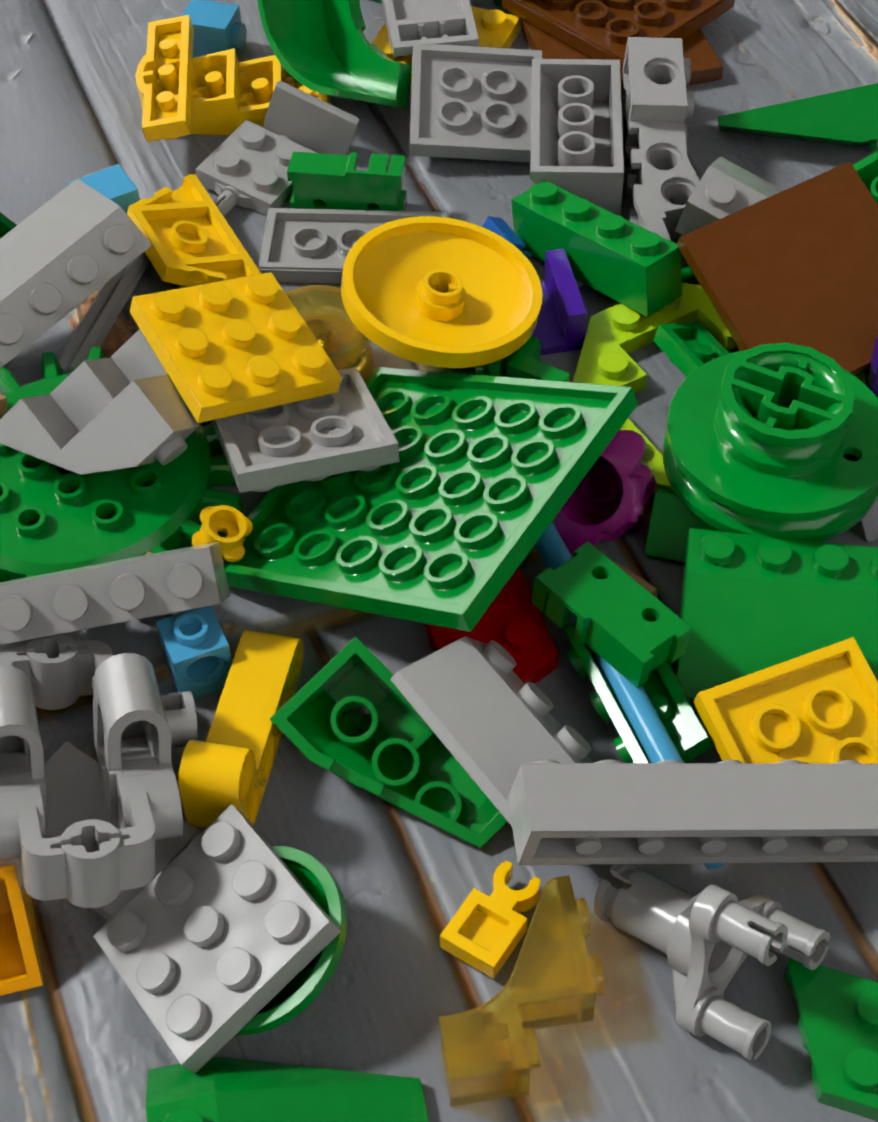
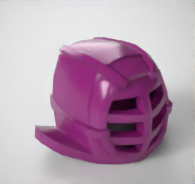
[554,430,659,556]

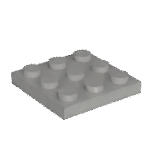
[409,43,542,162]
[211,367,399,493]
[93,804,341,1074]

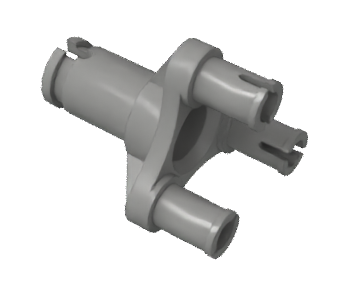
[593,864,831,1061]

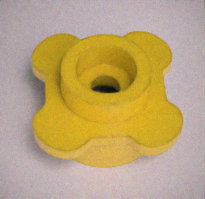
[192,505,253,562]

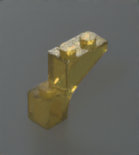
[439,875,605,1107]

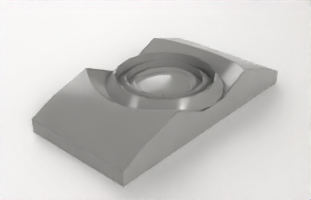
[381,0,479,56]

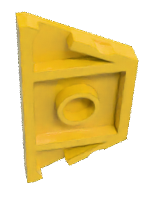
[127,174,261,287]

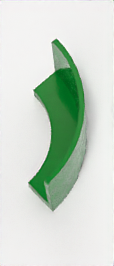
[257,0,412,109]

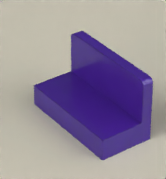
[531,248,587,356]

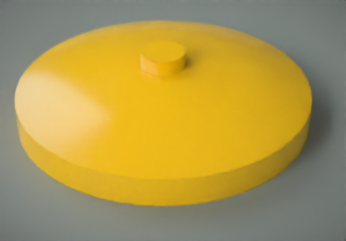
[341,216,543,368]

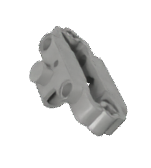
[0,634,198,908]

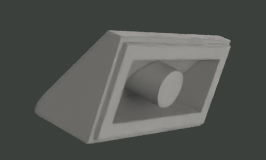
[264,81,359,155]

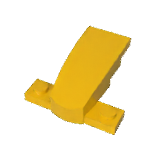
[135,15,330,142]

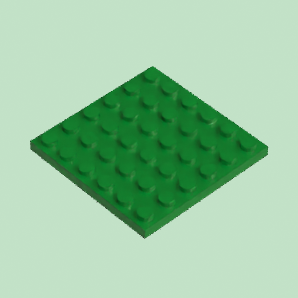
[222,367,638,632]

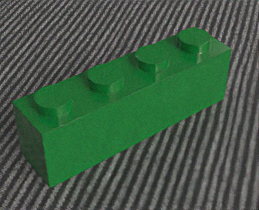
[511,180,682,317]

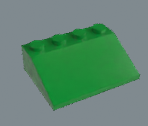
[676,528,878,705]

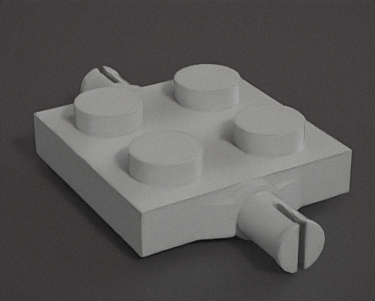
[196,120,317,217]

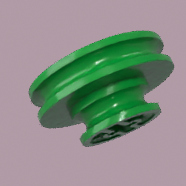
[663,342,878,541]

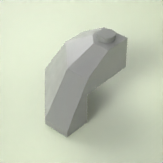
[0,329,199,475]

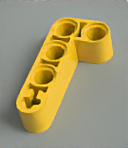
[178,630,304,828]

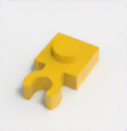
[440,861,541,979]

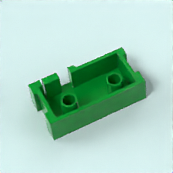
[287,151,407,211]
[531,542,692,688]

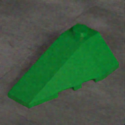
[717,83,878,152]
[270,636,508,849]
[145,1057,429,1122]

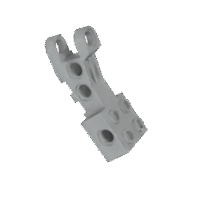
[621,37,700,241]

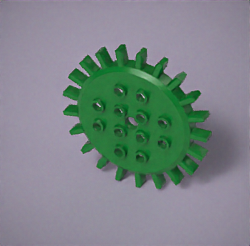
[0,347,244,582]

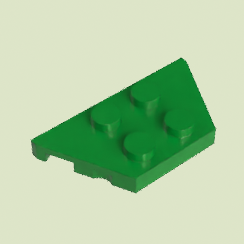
[784,958,878,1121]

